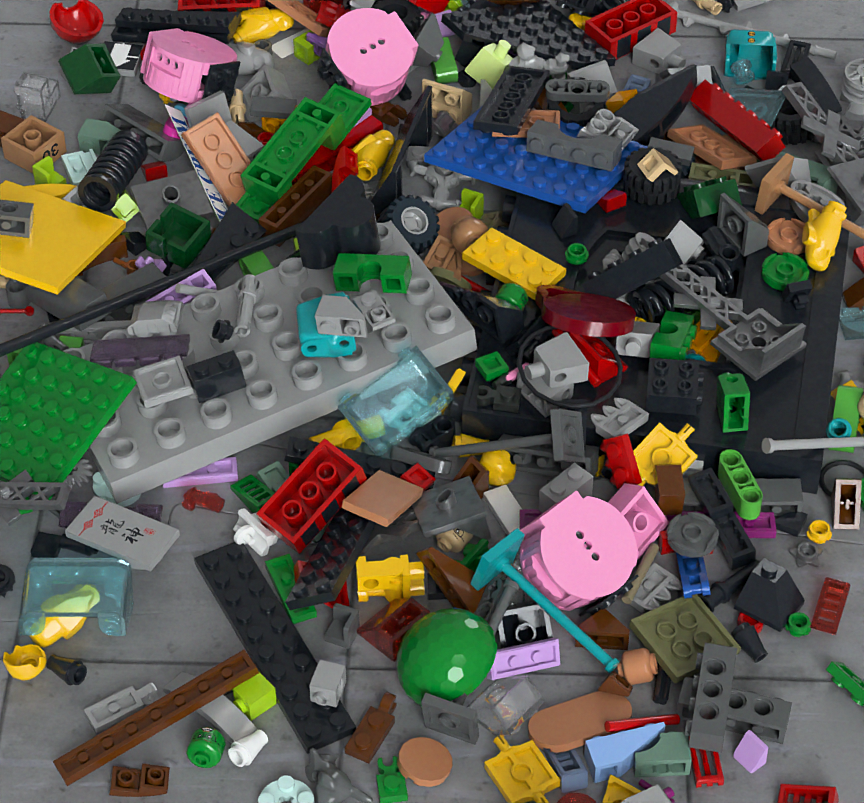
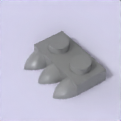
[591,398,649,439]
[622,563,682,613]

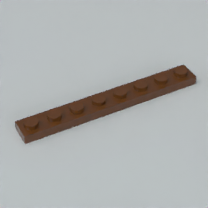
[53,650,259,786]

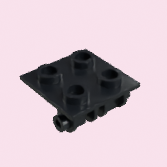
[555,0,604,17]

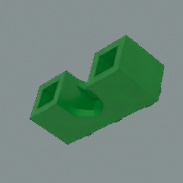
[333,253,412,294]
[649,311,698,360]

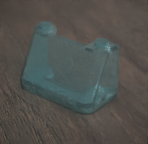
[337,346,454,457]
[18,558,134,636]

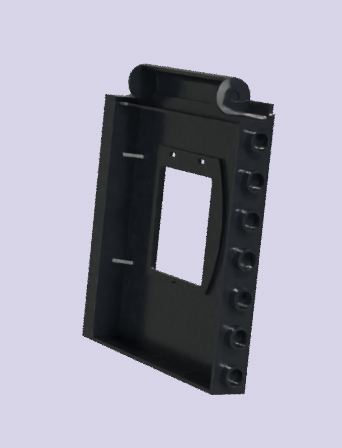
[450,177,851,494]

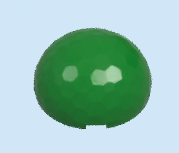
[396,608,497,707]

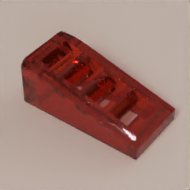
[810,577,851,635]

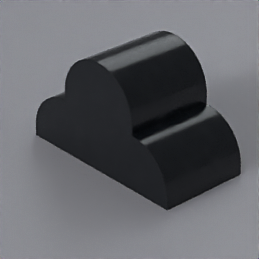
[296,174,381,270]

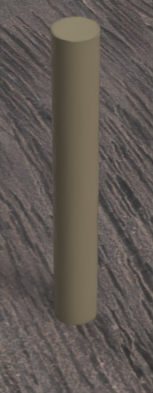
[622,543,659,604]

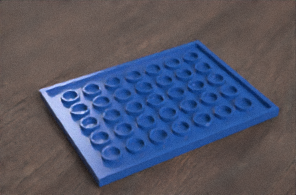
[424,107,648,213]

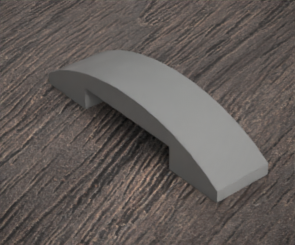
[163,672,258,744]

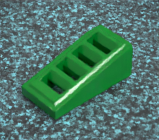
[230,474,274,513]

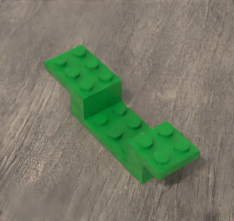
[236,83,372,223]

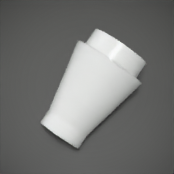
[228,730,268,767]

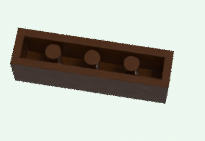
[259,165,332,247]

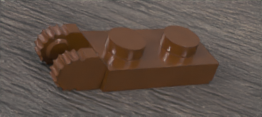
[370,102,408,127]

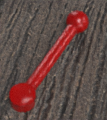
[0,306,35,316]

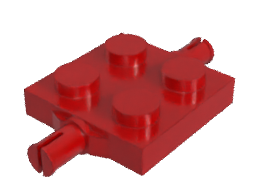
[315,0,352,28]

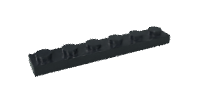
[115,7,238,34]
[284,436,436,491]

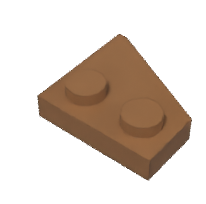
[423,235,462,281]

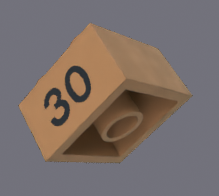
[1,115,67,173]

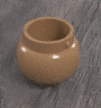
[451,215,489,254]

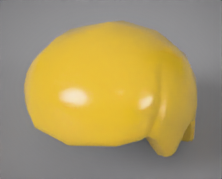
[480,450,516,486]
[3,644,47,681]

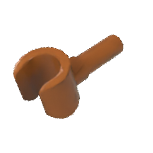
[113,257,139,275]

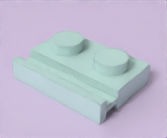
[61,149,97,185]

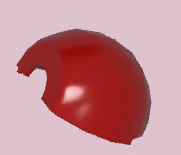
[49,0,104,44]

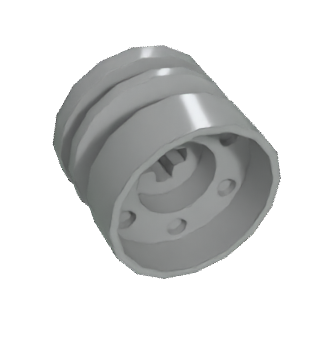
[840,58,864,116]

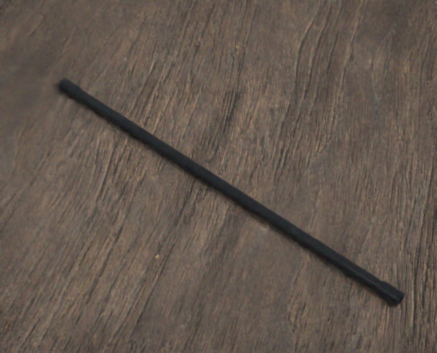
[0,221,304,357]

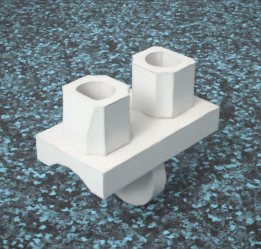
[233,508,278,557]

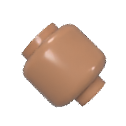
[617,648,658,685]

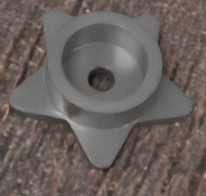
[790,541,823,568]

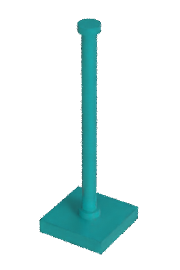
[471,528,620,673]

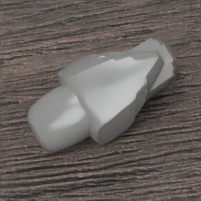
[226,41,275,75]

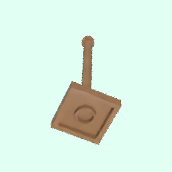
[755,153,864,239]

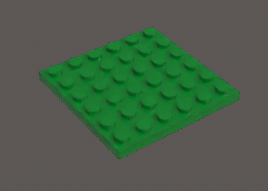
[0,342,137,500]

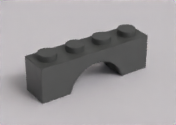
[526,119,623,172]

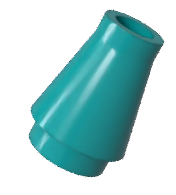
[826,418,852,438]

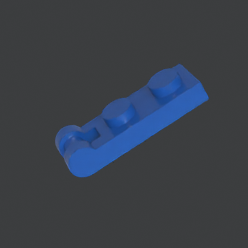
[676,553,711,599]

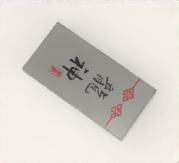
[65,496,180,572]

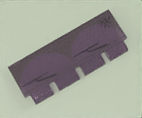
[90,334,190,368]

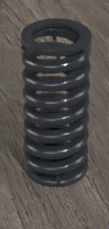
[78,130,148,212]
[627,255,734,325]

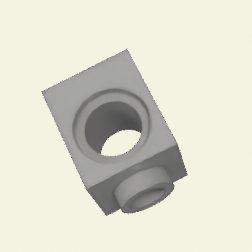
[309,660,346,707]

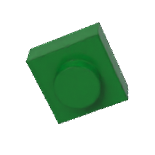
[475,351,509,382]

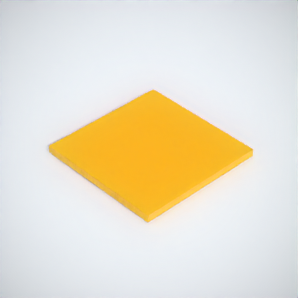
[0,180,126,295]

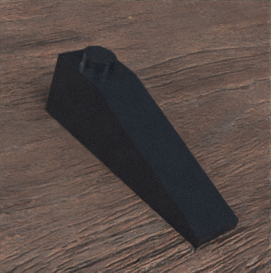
[439,281,524,344]

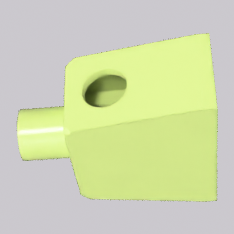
[464,40,514,90]

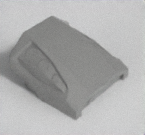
[577,109,639,151]
[127,300,184,340]

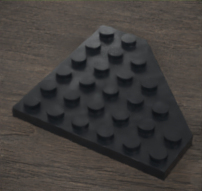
[441,0,616,70]

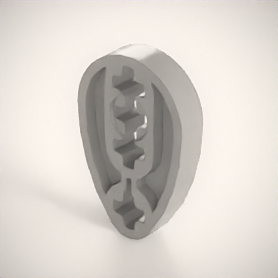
[790,180,845,223]

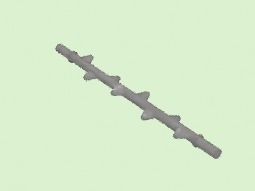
[669,1,837,60]

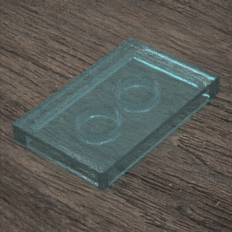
[716,87,786,127]

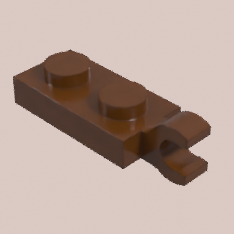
[345,692,397,764]

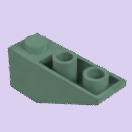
[78,118,122,155]

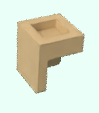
[637,148,678,182]

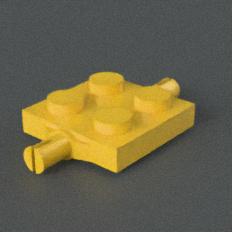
[633,423,698,487]
[484,735,560,803]

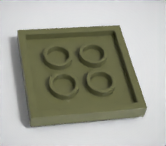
[629,594,741,684]

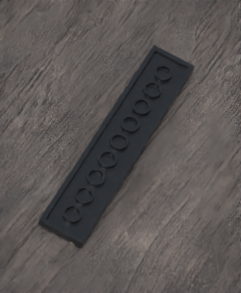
[194,542,356,754]

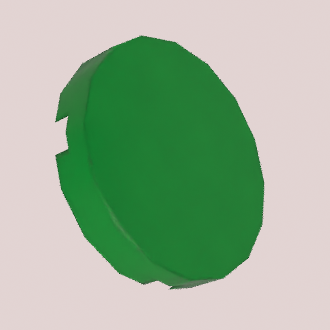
[761,252,809,291]

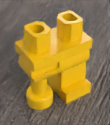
[355,554,425,605]

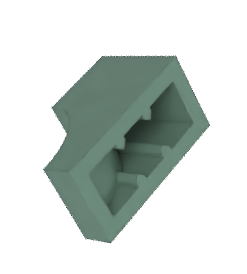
[633,731,692,778]

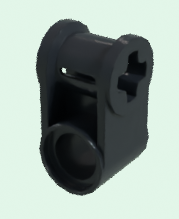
[408,415,456,454]

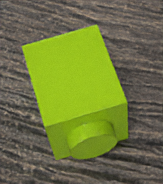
[233,671,277,721]

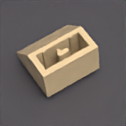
[422,79,472,125]

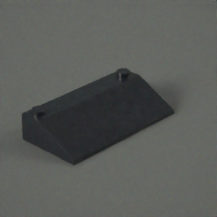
[368,85,432,214]

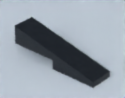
[688,468,756,570]

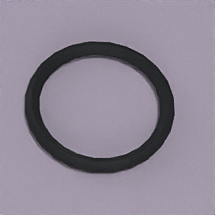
[819,460,864,497]

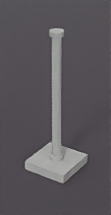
[762,434,864,454]

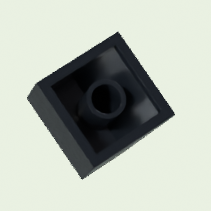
[185,350,246,403]

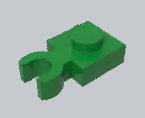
[376,756,408,803]

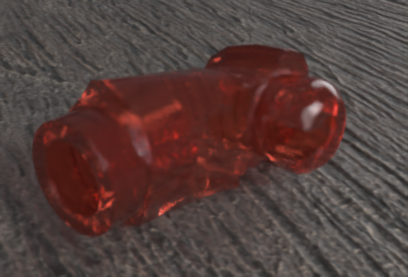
[182,487,225,513]

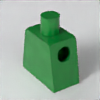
[716,373,750,433]

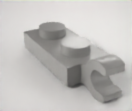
[84,682,159,735]

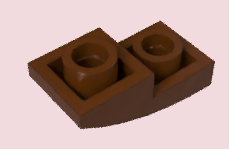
[109,763,170,797]

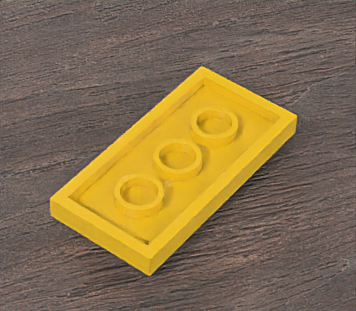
[462,227,566,300]

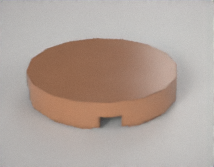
[767,218,805,255]
[397,737,453,787]

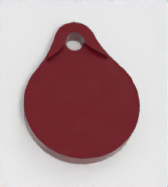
[535,285,636,337]

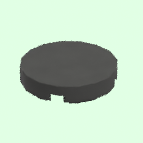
[666,512,719,558]

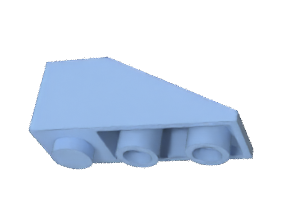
[584,722,665,783]

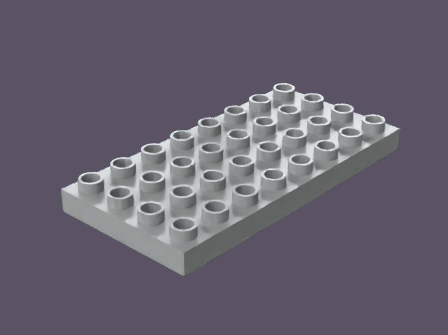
[63,220,477,504]

